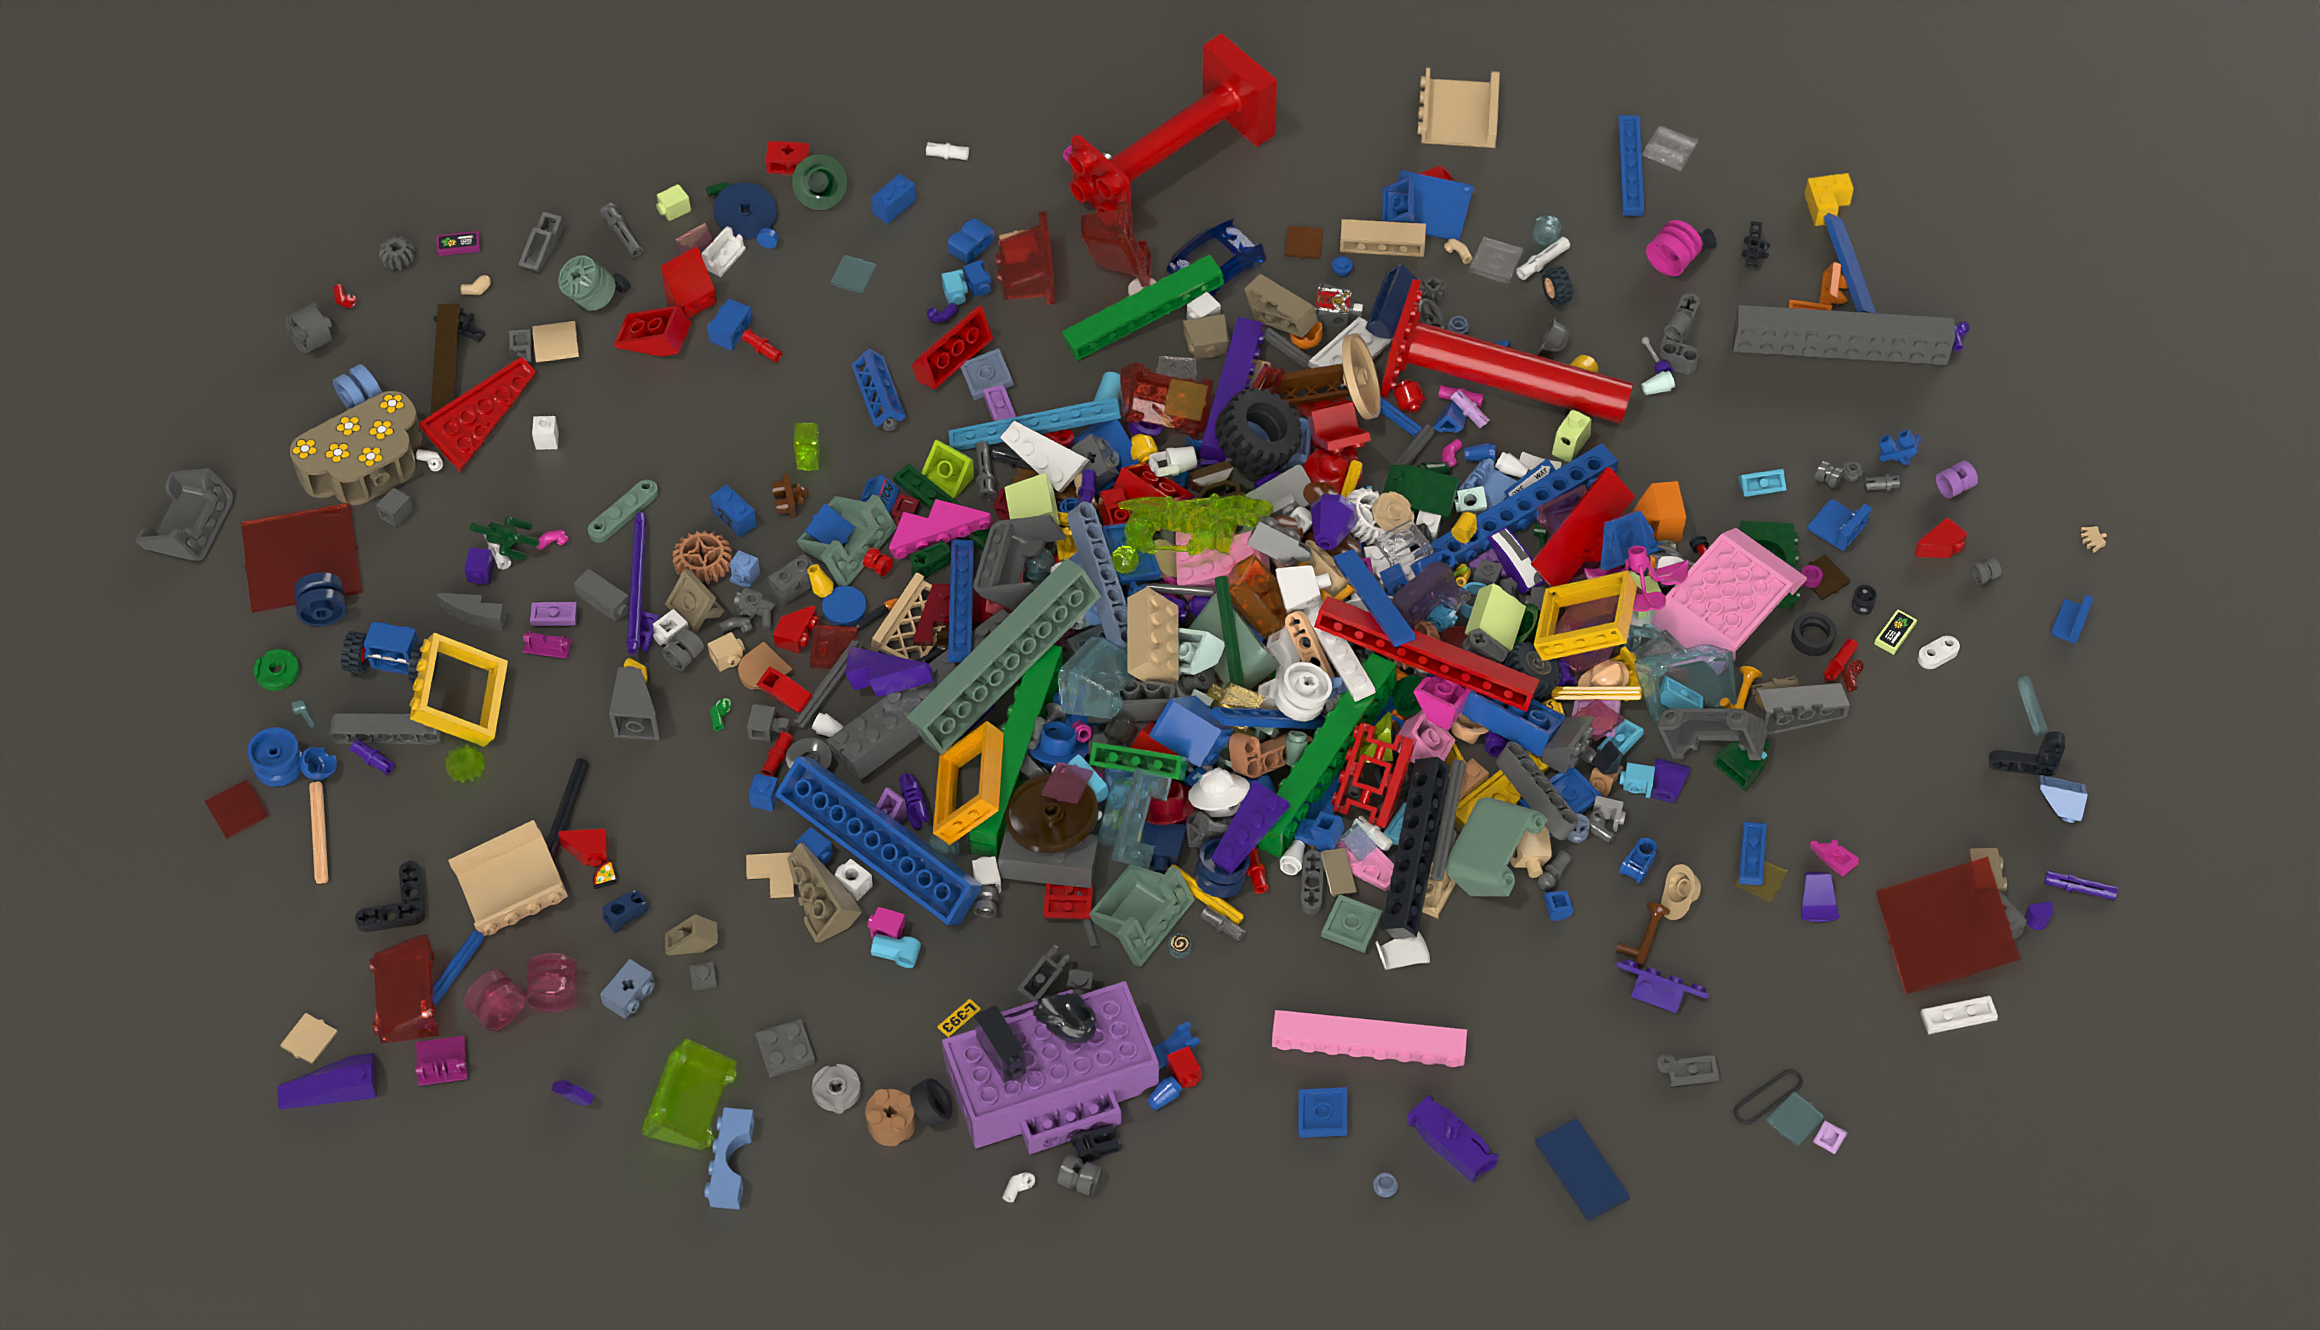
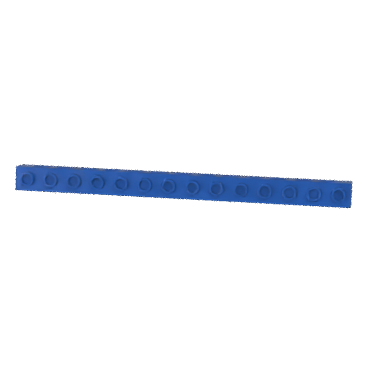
[1385,444,1618,602]

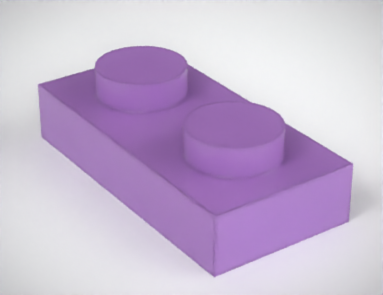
[983,385,1016,421]
[530,602,578,626]

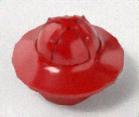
[1304,448,1362,495]

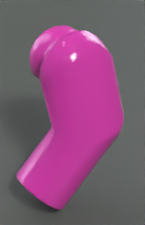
[1441,439,1463,468]

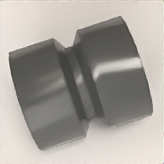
[661,629,704,671]
[1057,1154,1101,1196]

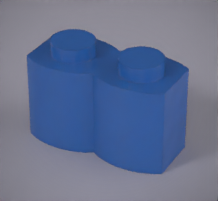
[947,218,995,264]

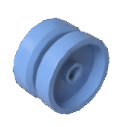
[333,364,382,410]

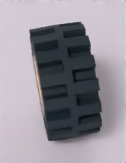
[1541,265,1574,306]

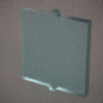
[830,255,877,294]
[1767,1092,1825,1147]

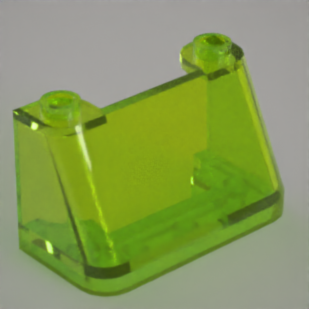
[641,1038,737,1150]

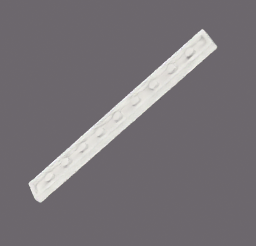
[1270,557,1376,702]

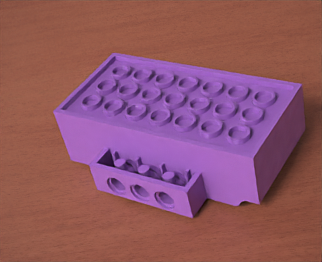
[942,981,1159,1154]

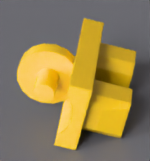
[1056,527,1078,563]

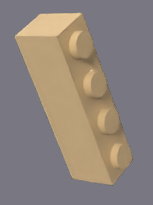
[1340,219,1426,257]

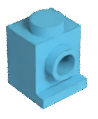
[942,269,968,305]
[1619,763,1655,798]

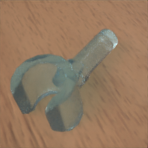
[291,700,316,729]

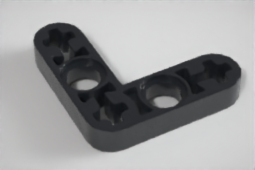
[1989,731,2065,776]
[355,861,425,932]

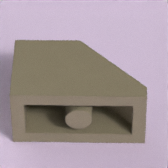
[665,915,718,955]

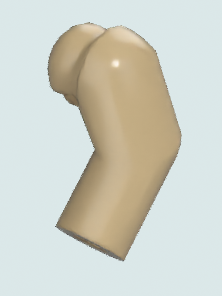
[1444,238,1473,264]
[461,275,491,295]

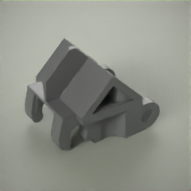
[1186,809,1233,850]

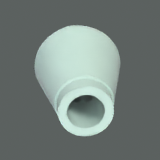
[1641,371,1675,395]

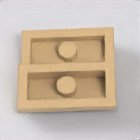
[533,321,579,362]

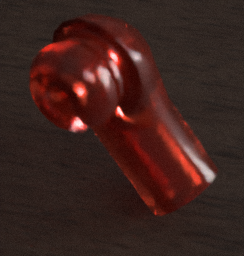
[1842,659,1864,692]

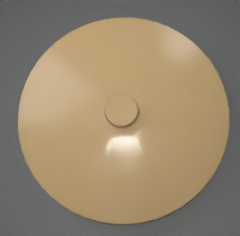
[1342,333,1381,420]

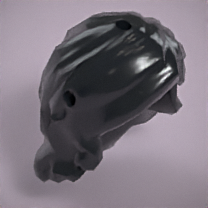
[1033,993,1098,1044]

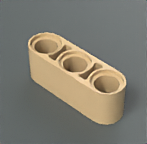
[1295,540,1348,597]

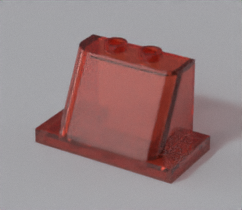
[1081,201,1152,287]
[995,211,1055,305]

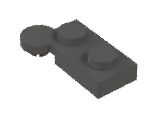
[1656,1054,1719,1086]

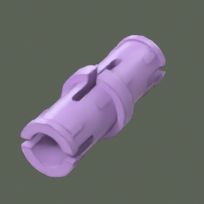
[1450,389,1490,429]

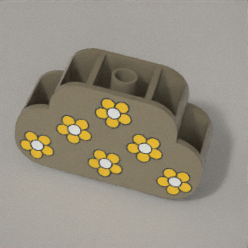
[290,391,423,505]

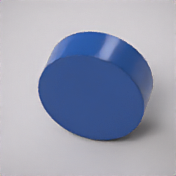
[757,228,779,249]

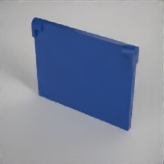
[1398,170,1474,241]

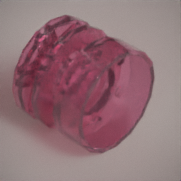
[526,953,577,1013]

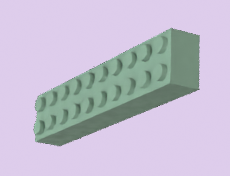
[906,558,1101,755]

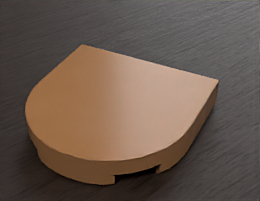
[738,642,793,690]

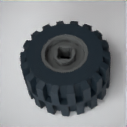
[1501,641,1562,702]

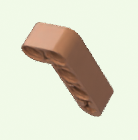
[1229,731,1313,778]

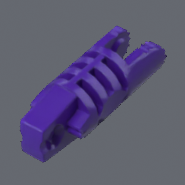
[899,773,930,830]

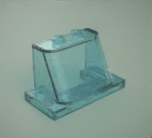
[1099,768,1172,869]

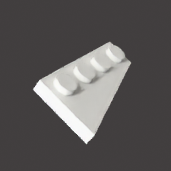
[1000,421,1090,493]

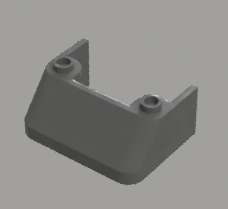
[973,514,1066,610]

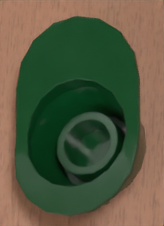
[1512,604,1540,650]
[1392,675,1422,718]

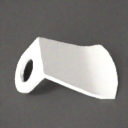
[1375,931,1430,970]

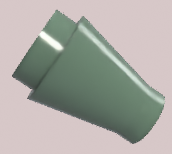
[1285,731,1308,766]

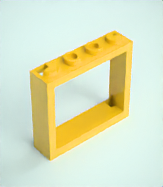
[1534,571,1637,661]
[409,633,508,747]

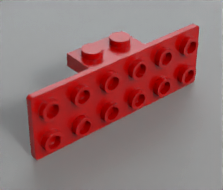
[1531,467,1635,587]

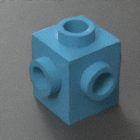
[1424,593,1460,634]

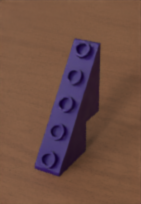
[845,647,934,697]

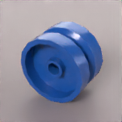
[247,727,302,787]

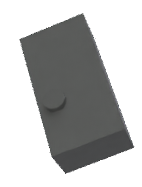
[999,825,1099,888]

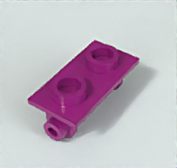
[523,631,572,659]

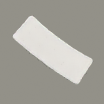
[1519,452,1562,470]

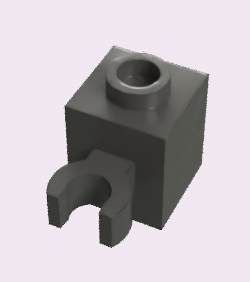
[747,704,790,742]

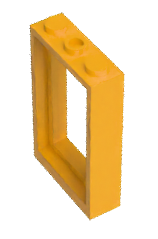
[933,721,1004,845]

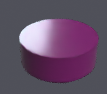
[1801,565,1823,588]

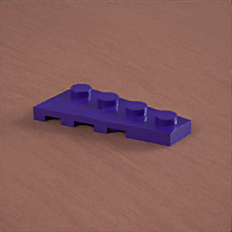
[1211,780,1291,874]

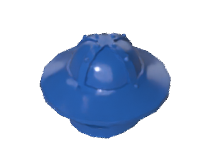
[1028,721,1089,771]

